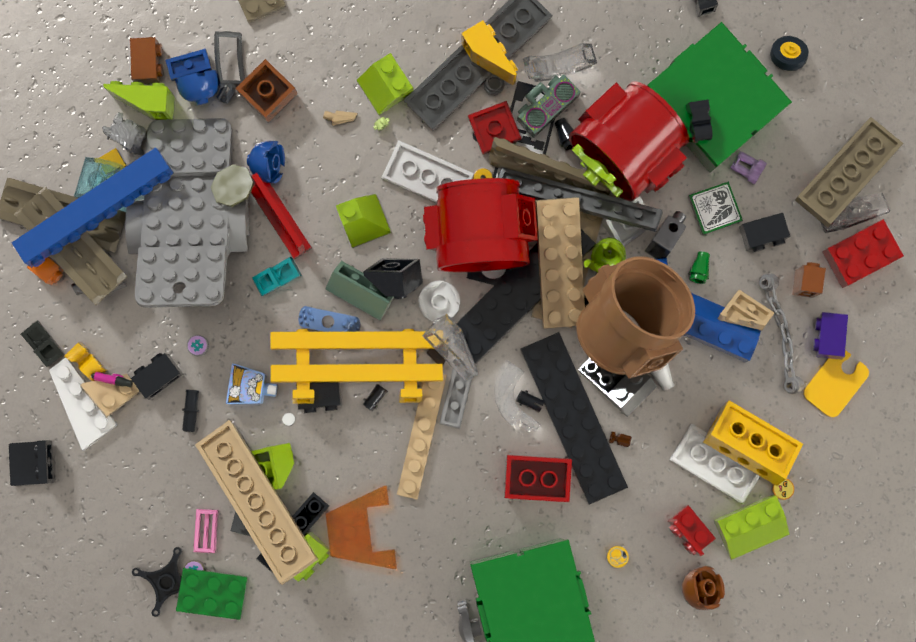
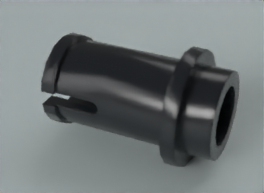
[362,384,388,412]
[516,390,545,413]

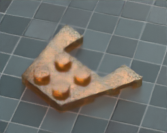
[326,485,397,569]

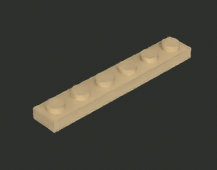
[397,374,447,500]

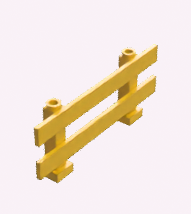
[270,329,443,404]

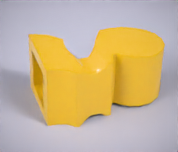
[64,342,107,381]

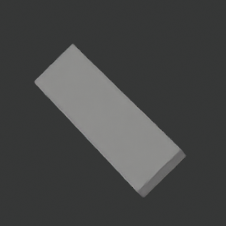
[439,362,475,429]

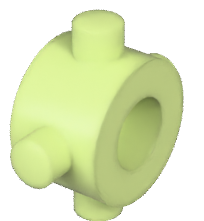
[373,117,390,131]

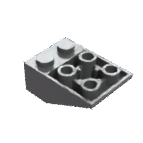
[578,358,657,417]

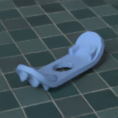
[298,306,360,332]

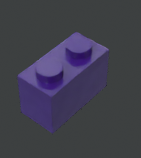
[813,312,848,360]

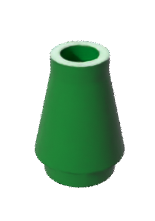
[688,251,710,284]

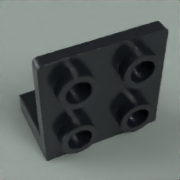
[9,440,54,486]

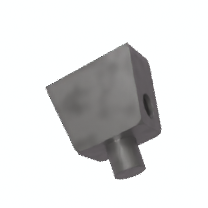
[645,211,687,258]

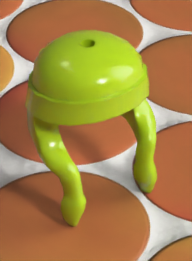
[584,237,626,273]

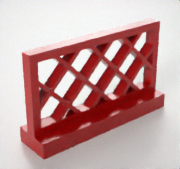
[250,173,312,259]

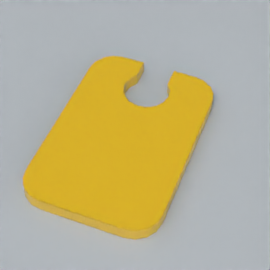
[803,350,869,417]

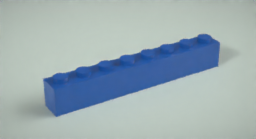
[11,147,174,268]

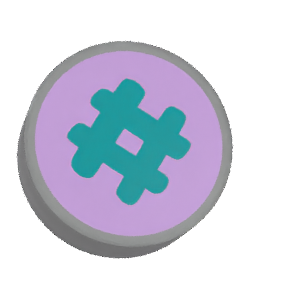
[187,335,209,356]

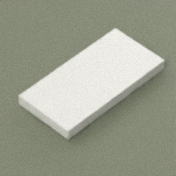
[381,140,474,203]
[669,423,760,504]

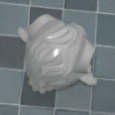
[102,112,147,155]

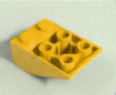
[461,20,518,85]

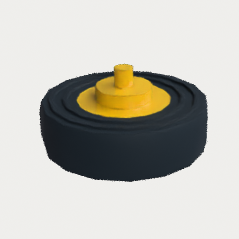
[770,36,809,71]

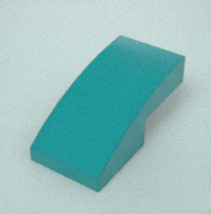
[252,257,302,296]

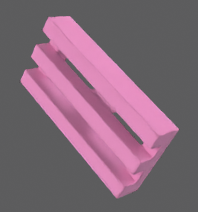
[193,509,219,553]

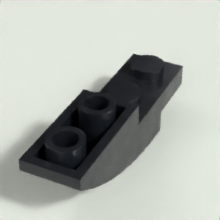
[256,492,329,573]

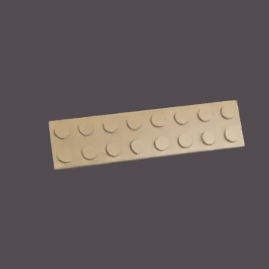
[195,420,318,585]

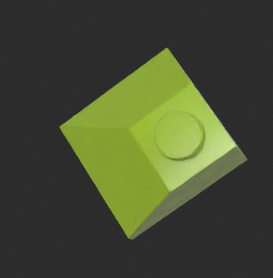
[336,194,391,248]
[251,443,294,490]

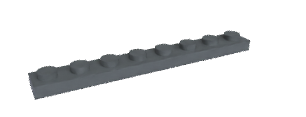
[498,167,663,232]

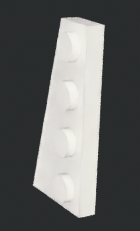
[49,358,118,450]

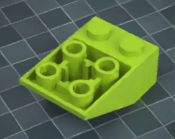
[103,81,175,120]

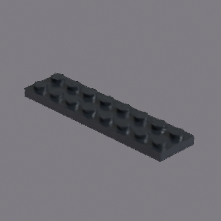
[446,229,596,364]
[520,332,628,505]

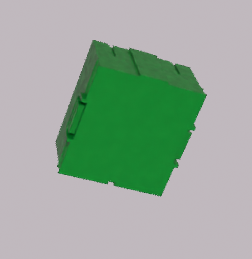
[647,22,792,173]
[470,538,595,642]

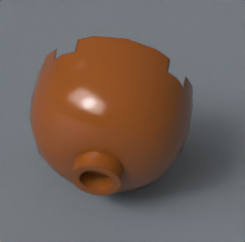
[682,566,725,610]

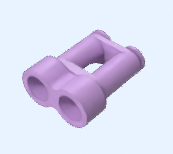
[730,151,767,185]

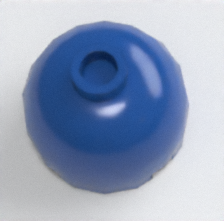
[175,70,219,105]
[247,140,285,183]

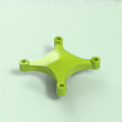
[572,144,623,198]

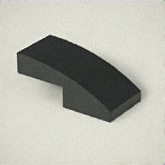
[20,320,64,367]

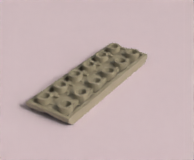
[488,137,614,195]
[0,178,126,253]
[14,186,128,305]

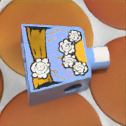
[226,364,278,405]

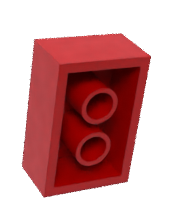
[822,219,904,288]
[504,455,572,502]

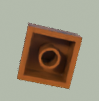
[235,59,298,123]

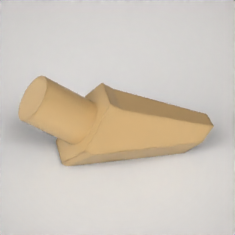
[323,110,358,125]

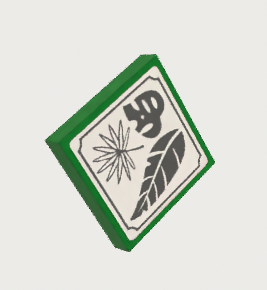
[688,181,743,235]

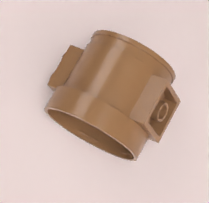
[576,257,695,379]

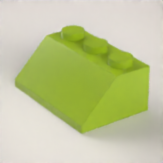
[714,495,790,560]

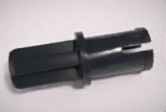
[182,390,199,432]

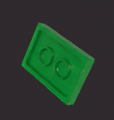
[176,567,247,620]

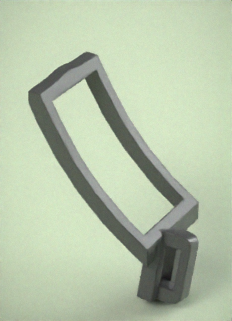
[214,31,245,104]

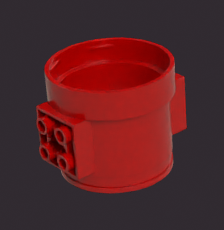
[569,81,689,201]
[423,178,538,272]

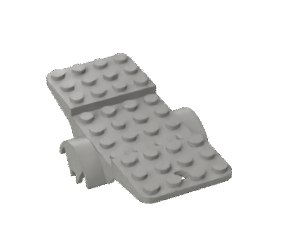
[125,118,250,308]

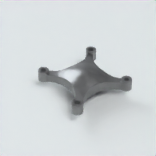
[457,600,482,642]

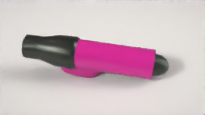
[91,372,133,387]

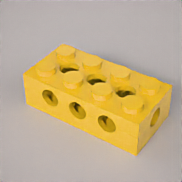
[703,400,803,486]

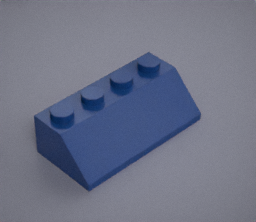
[684,293,761,362]

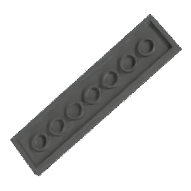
[404,0,553,131]

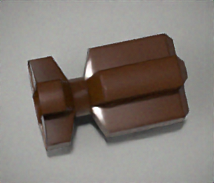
[609,432,632,447]

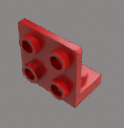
[668,505,716,556]

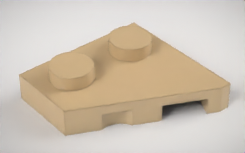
[718,290,774,330]
[80,374,140,418]

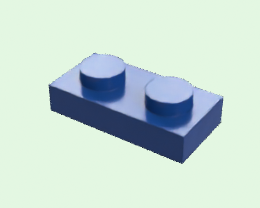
[165,48,212,81]

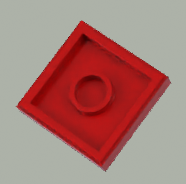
[468,101,522,155]

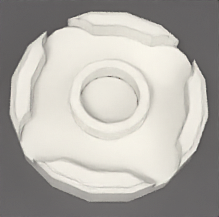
[418,280,460,323]

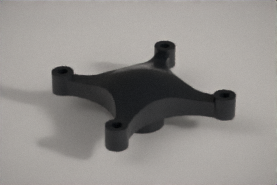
[132,547,182,617]

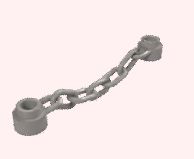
[759,274,804,394]

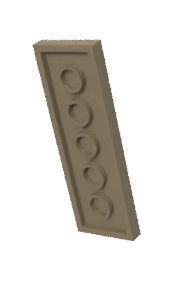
[795,117,903,228]

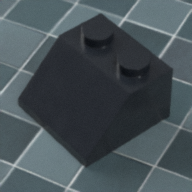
[363,258,423,299]

